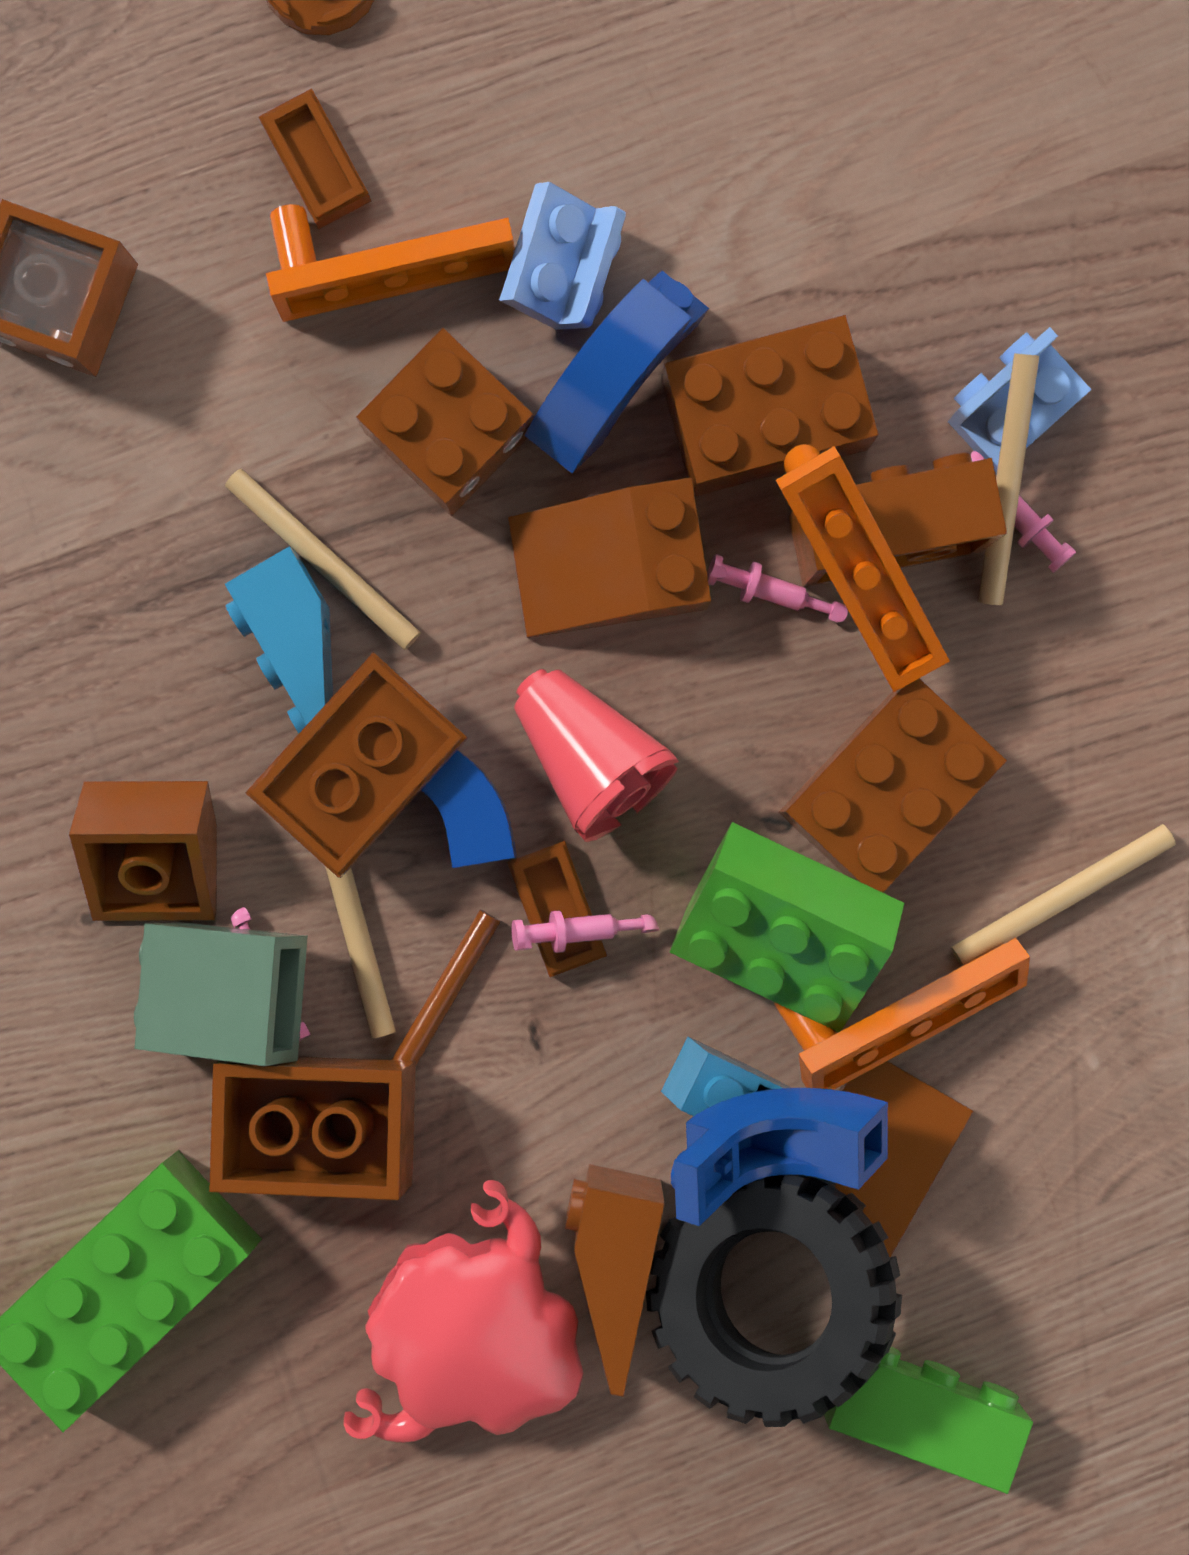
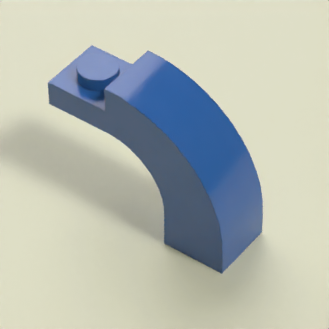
[524,271,709,474]
[421,750,517,868]
[671,1088,888,1226]

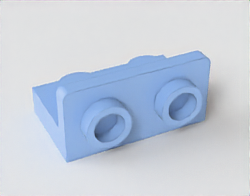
[499,182,626,330]
[948,327,1092,475]

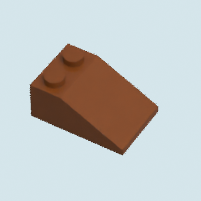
[508,477,711,638]
[565,1164,665,1397]

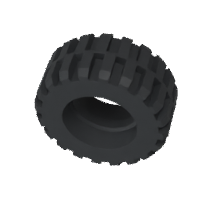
[646,1175,902,1427]

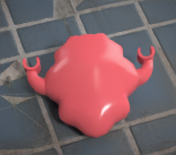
[344,1180,584,1443]

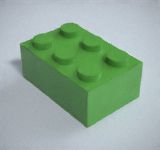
[669,822,905,1032]

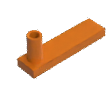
[266,204,515,322]
[776,445,950,692]
[774,938,1030,1090]

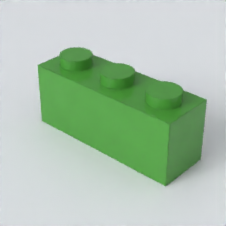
[824,1346,1033,1494]

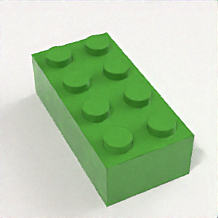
[0,1150,262,1432]

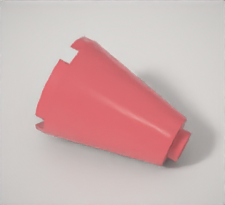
[514,669,679,842]

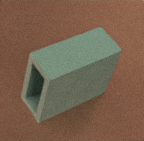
[134,922,308,1066]

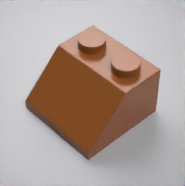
[69,781,217,921]

